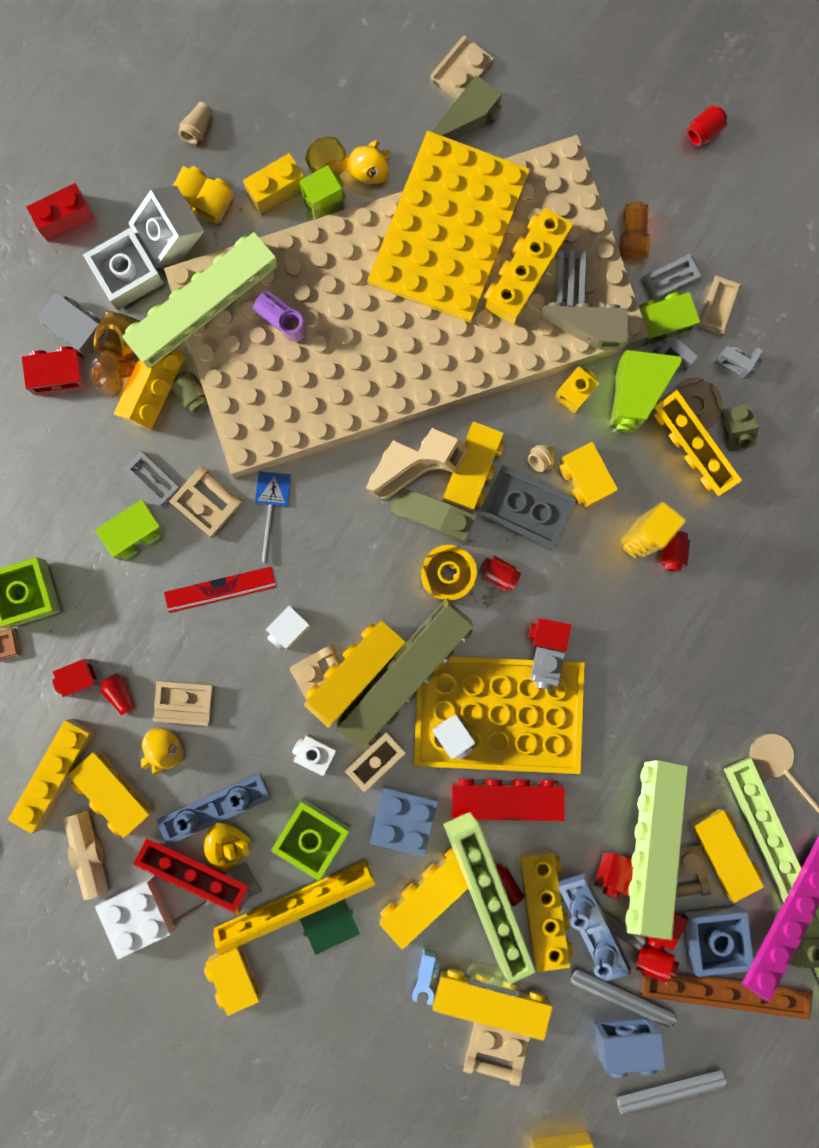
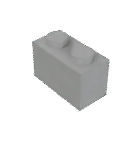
[36,292,105,357]

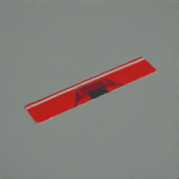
[164,567,276,613]

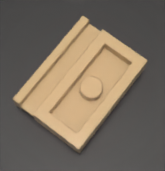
[430,35,494,100]
[153,681,214,726]

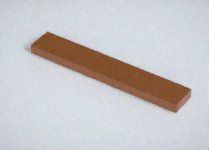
[641,971,813,1020]

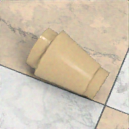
[178,102,213,145]

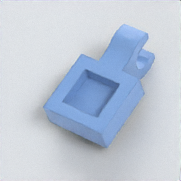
[412,949,440,1005]

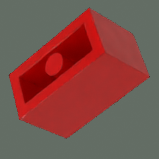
[26,183,95,241]
[21,346,87,395]

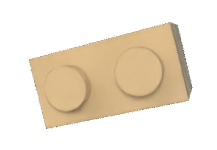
[345,731,406,792]

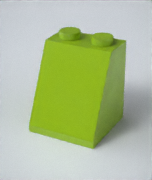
[609,350,682,433]

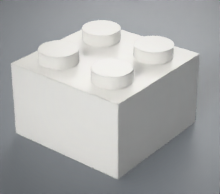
[129,186,204,268]
[83,227,164,310]
[95,877,176,959]

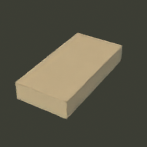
[697,276,741,336]

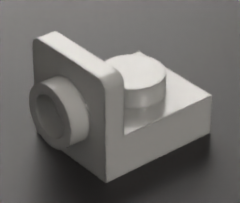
[652,336,698,371]
[715,346,763,378]
[529,647,565,690]

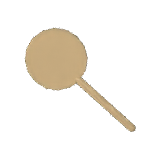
[750,734,819,813]

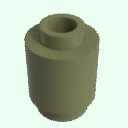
[171,372,208,414]

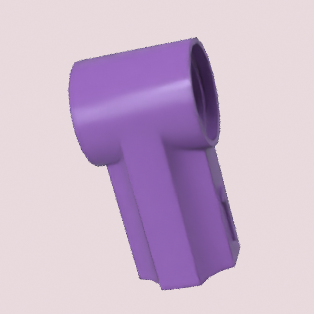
[253,290,307,342]

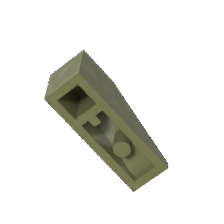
[432,75,502,140]
[389,488,476,545]

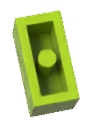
[299,165,346,220]
[639,292,700,346]
[95,499,164,560]

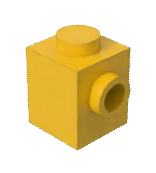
[554,366,600,414]

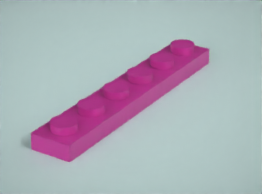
[742,836,819,1001]

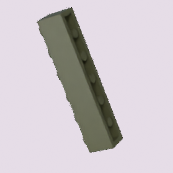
[336,599,474,750]

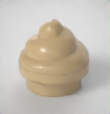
[528,445,555,472]

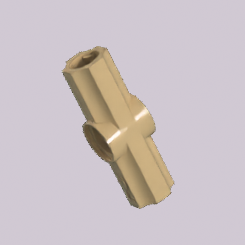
[63,811,109,900]

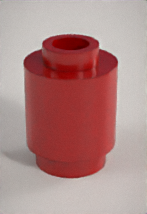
[686,105,727,146]
[660,531,690,572]
[479,555,521,592]
[635,947,679,983]

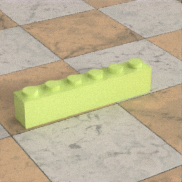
[122,232,278,370]
[626,760,688,940]
[443,812,535,984]

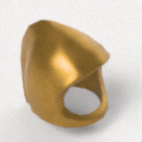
[93,311,141,360]

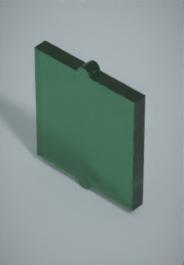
[300,899,360,955]

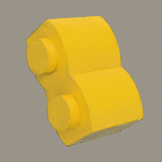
[173,166,233,225]

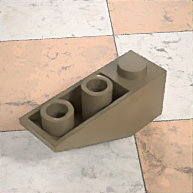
[541,302,628,349]

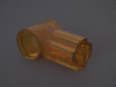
[619,202,650,258]

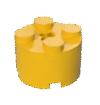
[421,545,477,602]

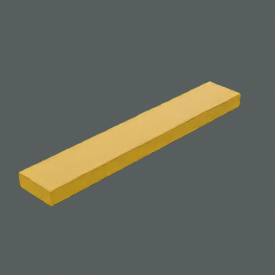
[213,860,376,955]

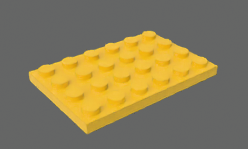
[367,130,530,323]
[413,656,585,774]

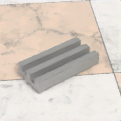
[556,251,586,307]
[641,254,703,302]
[123,450,181,508]

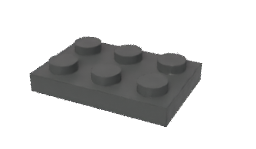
[479,465,577,550]

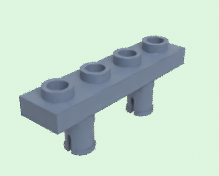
[156,773,271,846]
[558,873,631,982]

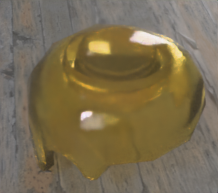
[305,137,348,175]

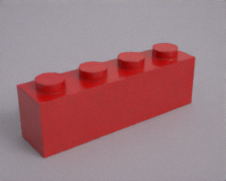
[451,778,565,821]
[133,838,251,916]

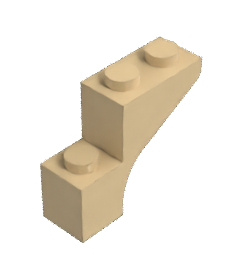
[366,428,468,500]

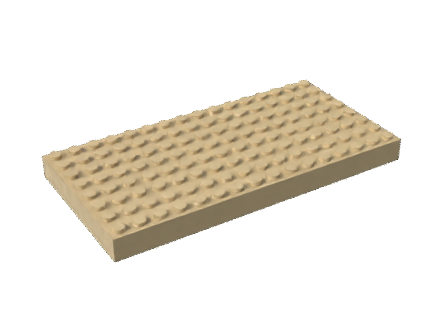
[164,135,649,479]

